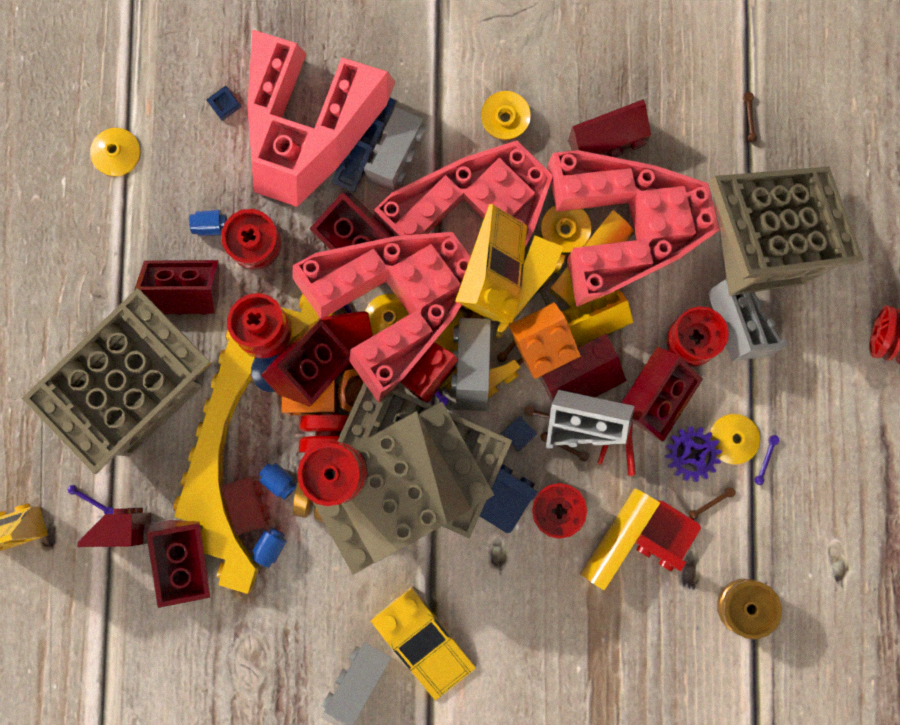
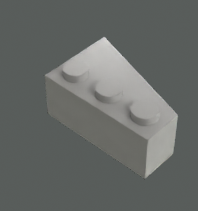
[364,107,426,192]
[707,279,789,362]
[451,318,491,411]
[546,390,634,449]
[321,642,391,725]

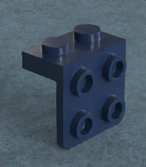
[479,464,538,533]

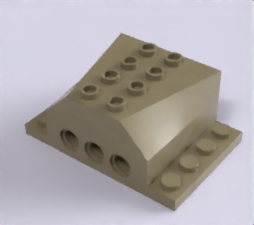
[708,166,864,296]
[22,288,211,474]
[337,383,512,539]
[313,402,494,575]

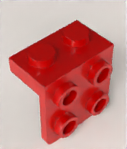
[318,311,373,373]
[401,342,459,403]
[634,500,701,572]

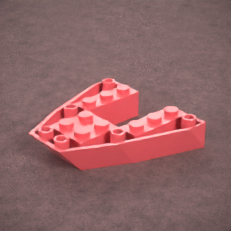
[248,30,395,207]
[374,140,553,319]
[547,150,720,307]
[293,232,471,403]

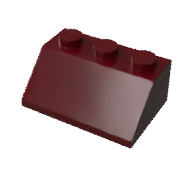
[568,99,651,158]
[309,192,394,250]
[134,260,219,315]
[261,319,350,407]
[539,334,627,403]
[621,346,703,442]
[77,508,151,547]
[145,520,211,608]

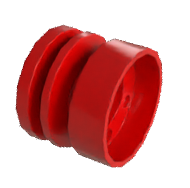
[869,305,900,364]
[666,306,729,367]
[532,483,587,539]

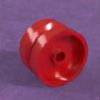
[221,209,282,270]
[227,293,292,359]
[299,413,349,453]
[297,442,368,507]

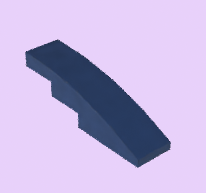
[331,97,398,193]

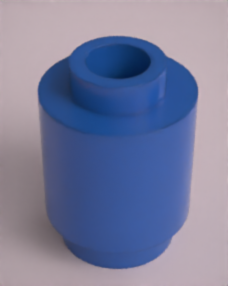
[189,210,227,236]
[259,462,298,500]
[252,527,287,568]

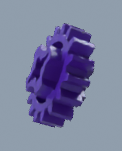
[664,426,722,482]

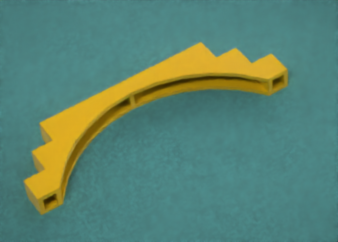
[173,294,337,594]

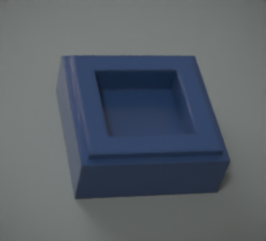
[206,86,242,121]
[501,416,537,452]

